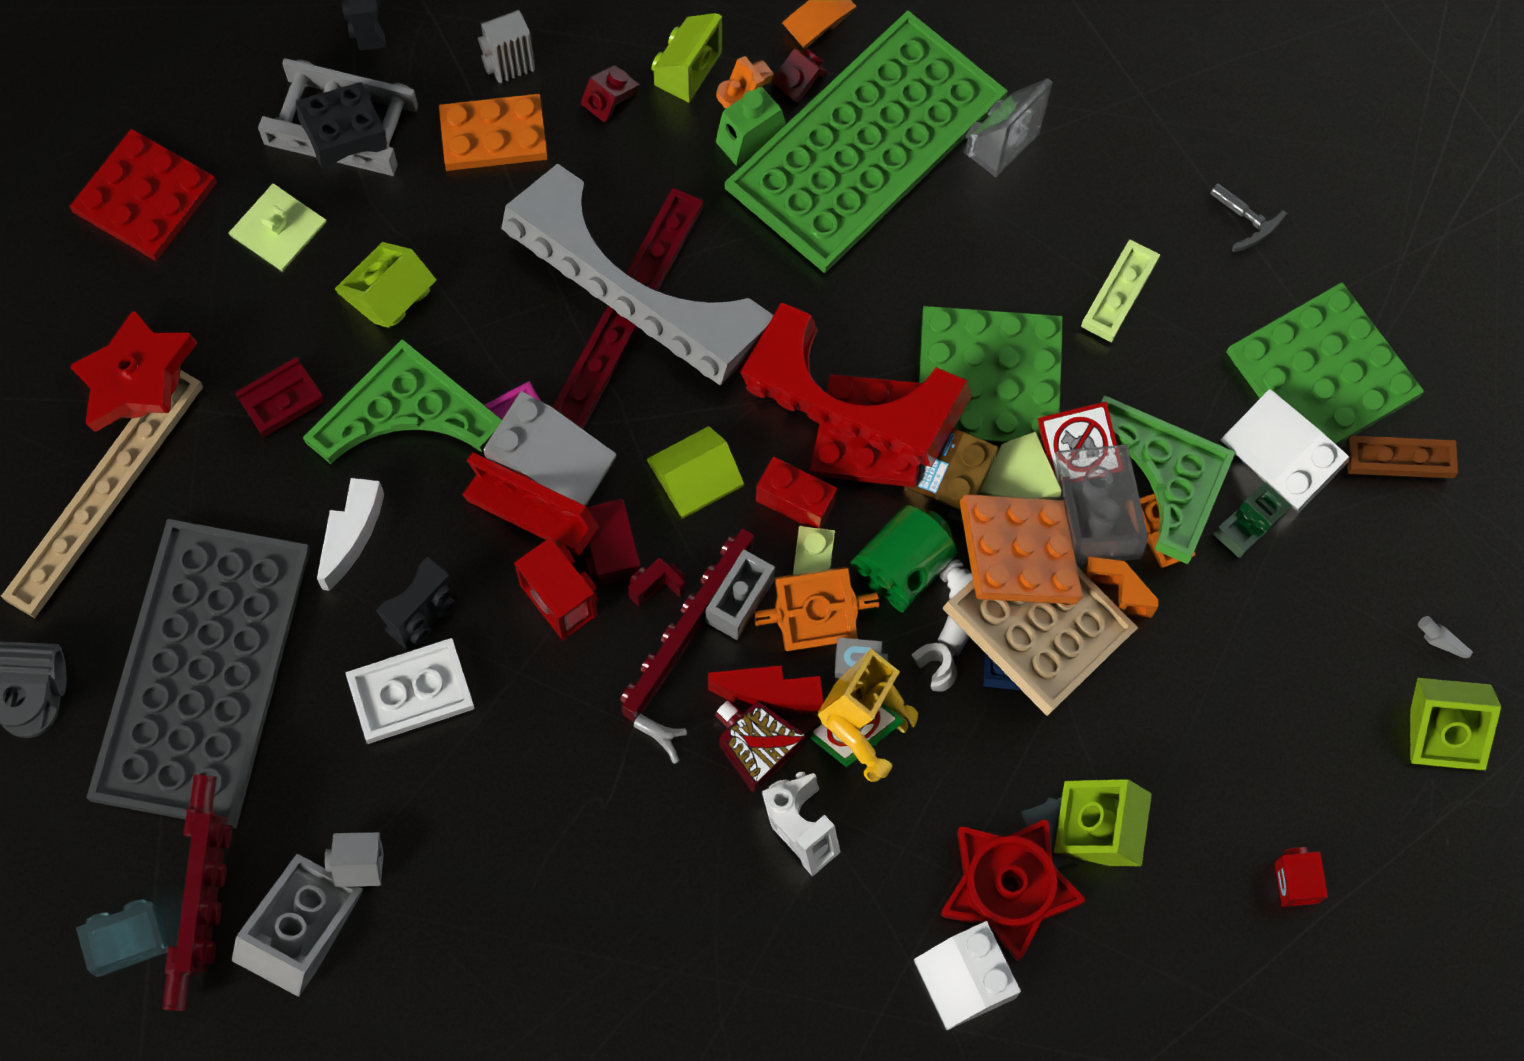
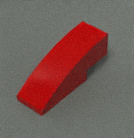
[708,665,823,715]

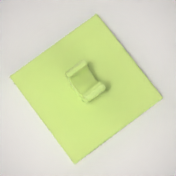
[229,184,327,272]

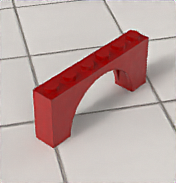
[740,302,972,467]

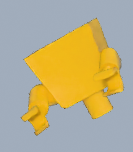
[818,649,918,782]

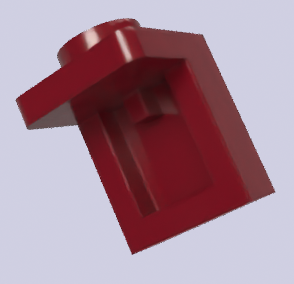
[771,48,829,103]
[581,65,639,122]
[628,557,686,608]

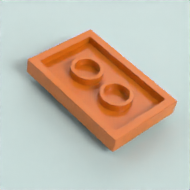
[439,94,548,171]

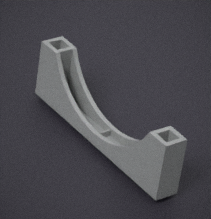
[501,164,774,386]

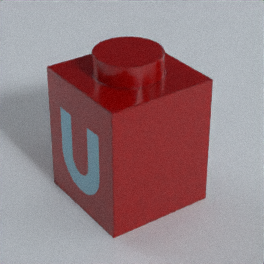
[1274,847,1328,907]

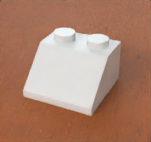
[914,921,1021,1030]

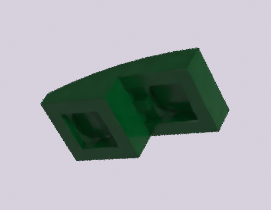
[1213,482,1292,558]

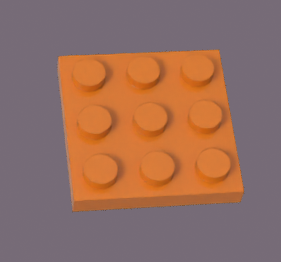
[959,494,1083,604]

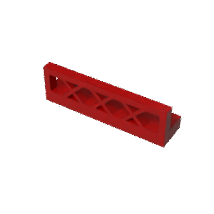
[462,452,599,556]

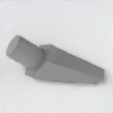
[1418,616,1473,658]

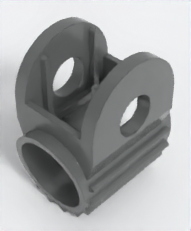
[0,641,67,738]

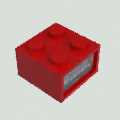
[514,537,599,641]

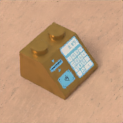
[904,428,998,511]

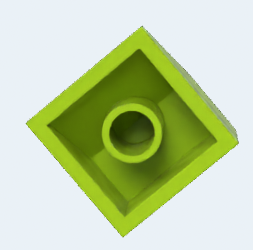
[651,13,722,103]
[335,242,437,328]
[1410,678,1501,771]
[1054,779,1152,866]

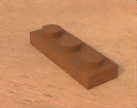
[1346,436,1458,478]

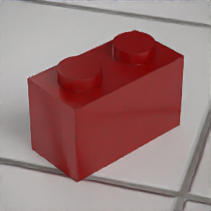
[756,456,837,529]

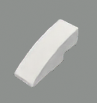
[317,478,384,591]

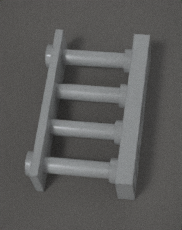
[258,58,418,176]

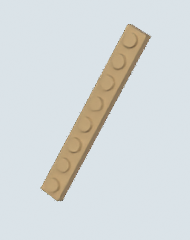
[1,370,203,618]

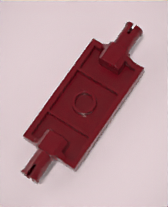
[162,775,232,1011]

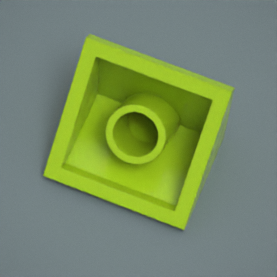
[647,426,744,519]

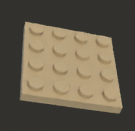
[942,566,1138,716]

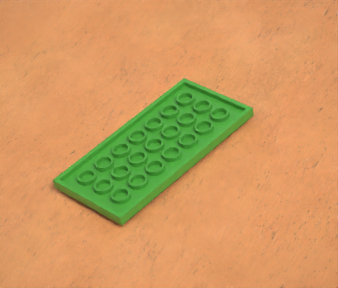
[725,10,1008,273]

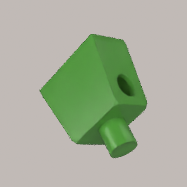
[716,87,786,166]

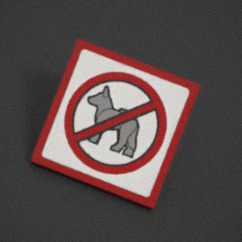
[1037,402,1123,486]

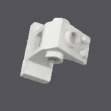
[762,772,841,876]

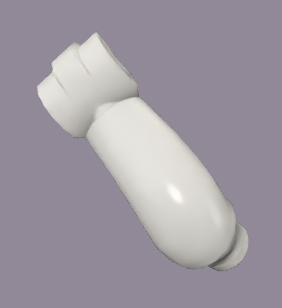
[912,560,973,692]

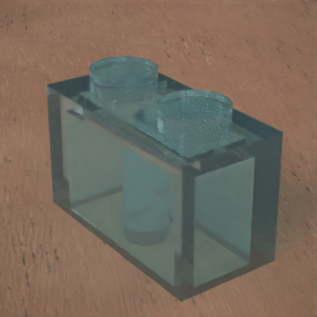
[76,899,170,977]

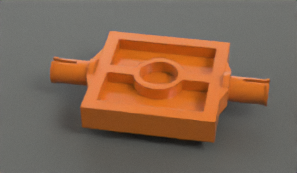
[754,567,879,651]

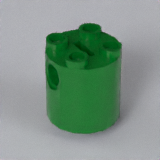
[850,505,958,612]

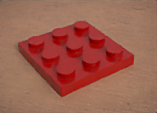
[69,129,217,262]
[810,374,922,487]

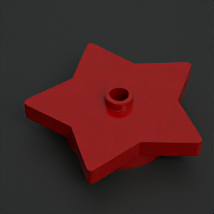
[70,311,197,432]
[941,819,1085,961]

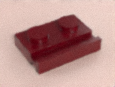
[235,357,325,438]

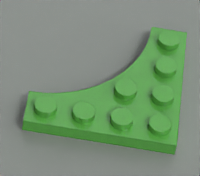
[303,340,502,464]
[1101,395,1236,564]

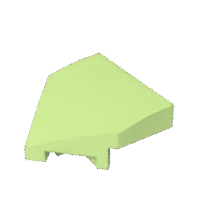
[980,432,1062,500]

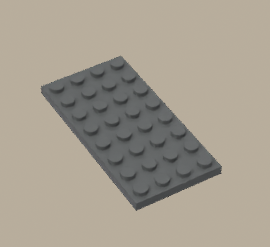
[86,519,311,829]

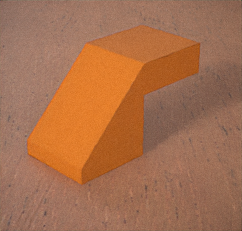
[1083,557,1159,618]

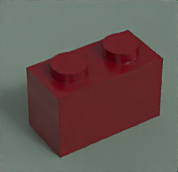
[585,499,640,587]

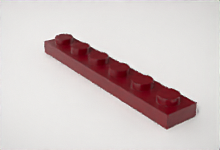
[620,528,754,722]

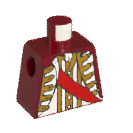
[715,700,806,793]

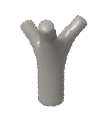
[633,714,687,764]

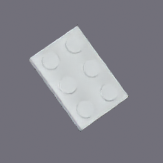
[345,638,475,744]

